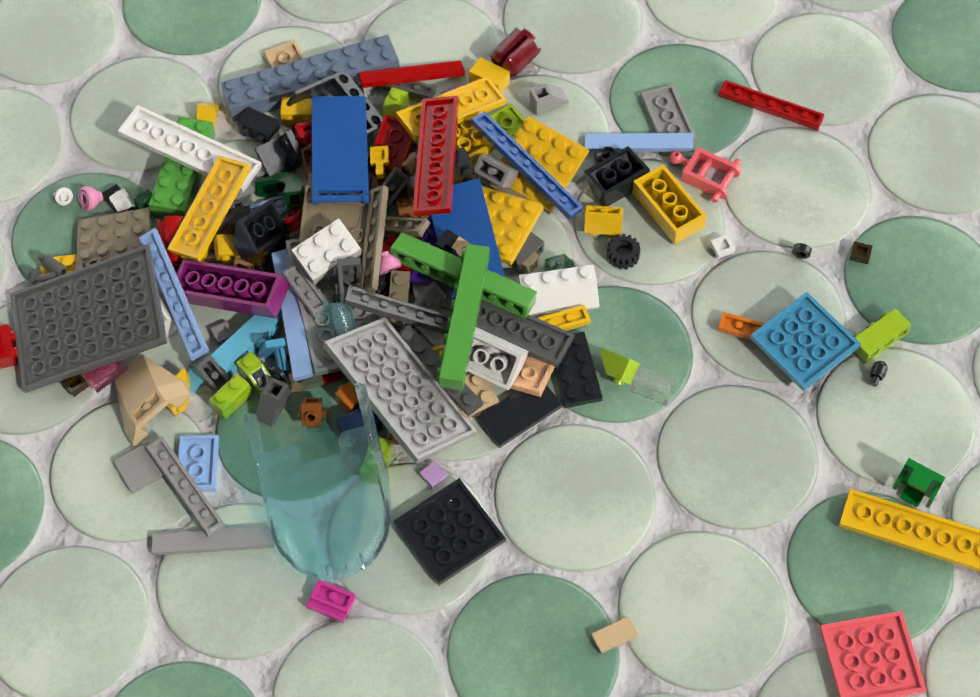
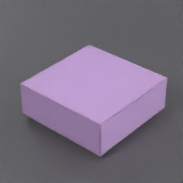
[419,461,448,489]

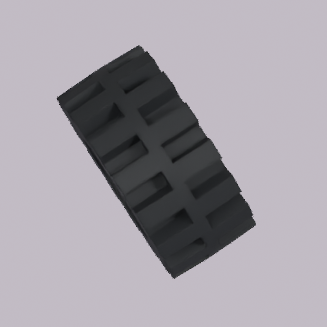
[607,234,640,270]

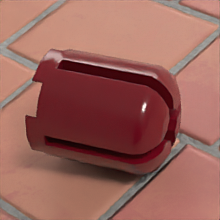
[491,27,541,77]

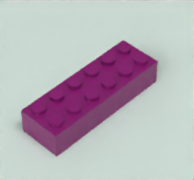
[176,259,289,319]

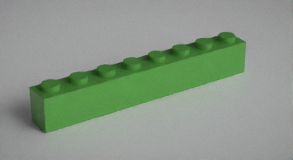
[391,232,537,319]
[436,244,490,390]

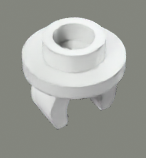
[53,187,73,205]

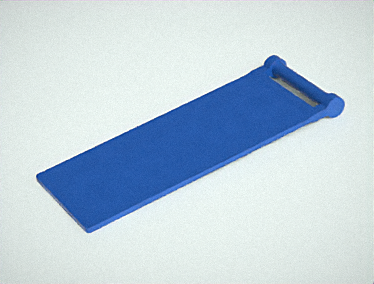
[312,96,369,205]
[431,178,505,300]

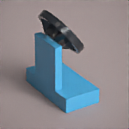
[258,338,290,385]

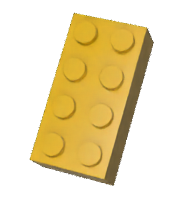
[632,164,707,245]

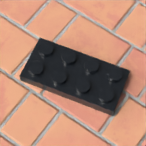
[554,331,603,408]

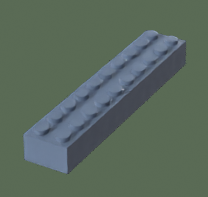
[221,34,400,122]

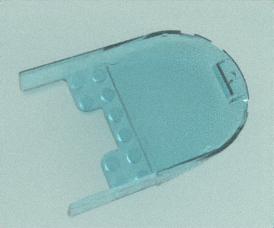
[243,383,391,580]

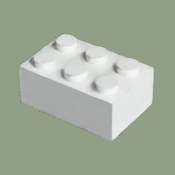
[292,218,361,285]

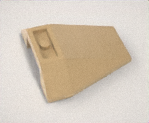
[114,354,192,446]

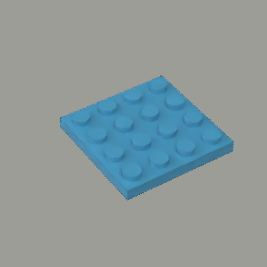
[750,292,861,392]

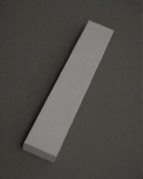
[145,436,225,537]
[152,526,275,556]

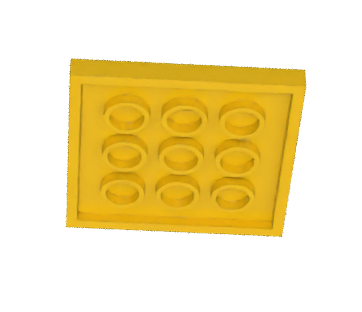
[501,116,589,213]

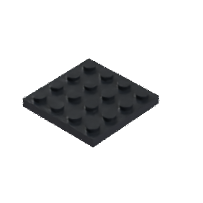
[393,478,506,586]

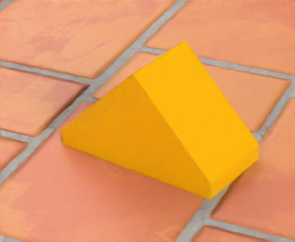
[196,102,221,129]

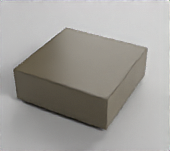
[522,252,539,274]

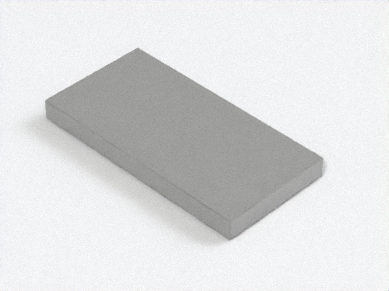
[639,84,697,143]

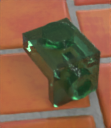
[133,189,155,220]
[545,254,575,271]

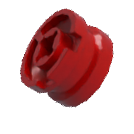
[282,207,303,233]

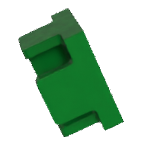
[892,458,946,508]

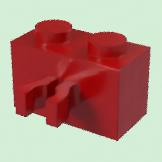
[0,324,18,369]

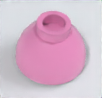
[79,186,103,212]
[379,251,402,275]

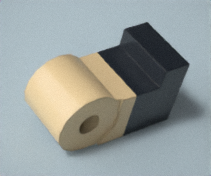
[436,229,470,257]

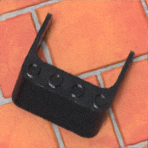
[286,72,383,139]

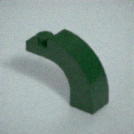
[255,172,305,209]

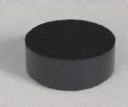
[792,243,812,259]

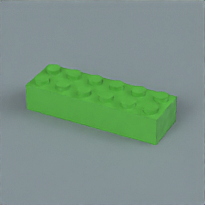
[149,117,216,219]

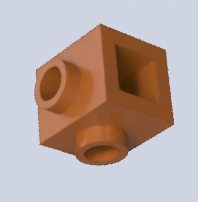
[298,397,327,428]

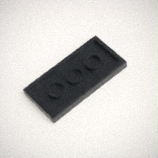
[477,385,563,448]

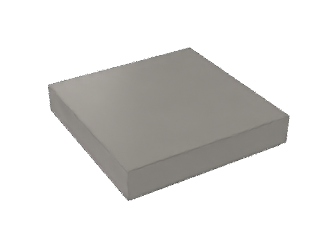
[113,442,165,494]

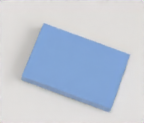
[178,435,219,492]

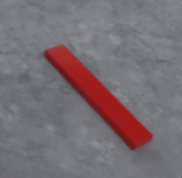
[359,60,465,88]
[718,80,825,131]

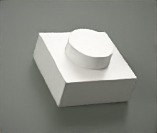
[710,235,735,259]

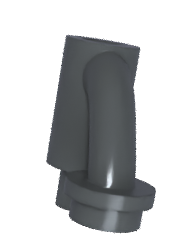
[28,254,67,283]

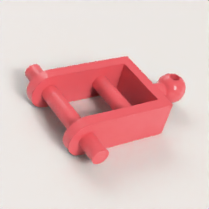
[669,147,742,203]

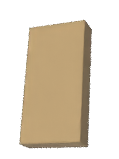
[591,616,638,654]

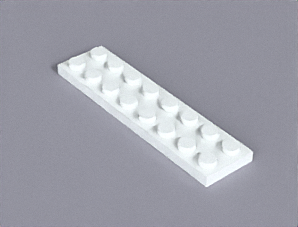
[118,105,262,193]

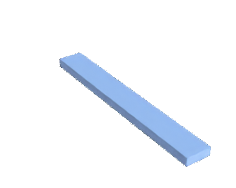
[139,228,209,361]
[272,249,314,381]

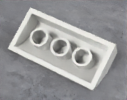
[519,265,600,317]
[443,327,529,390]

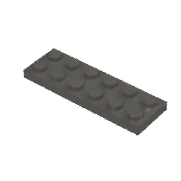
[476,300,575,368]

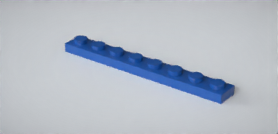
[470,111,583,220]

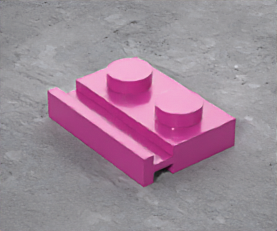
[306,580,357,623]

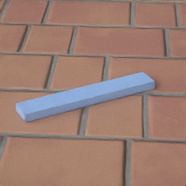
[585,133,693,152]

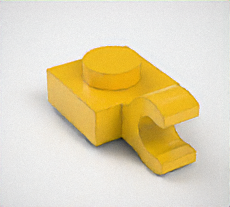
[370,146,389,179]

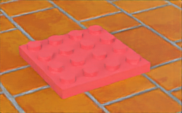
[820,611,927,697]

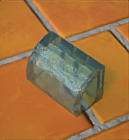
[330,303,357,337]

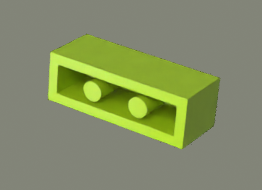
[854,308,911,364]

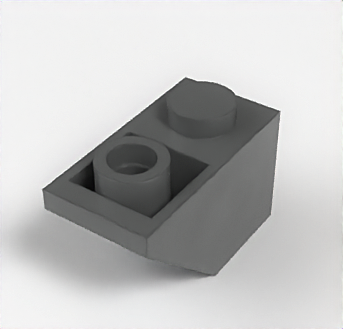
[255,377,291,426]

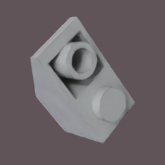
[530,83,569,115]

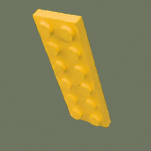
[396,76,506,141]
[168,156,251,262]

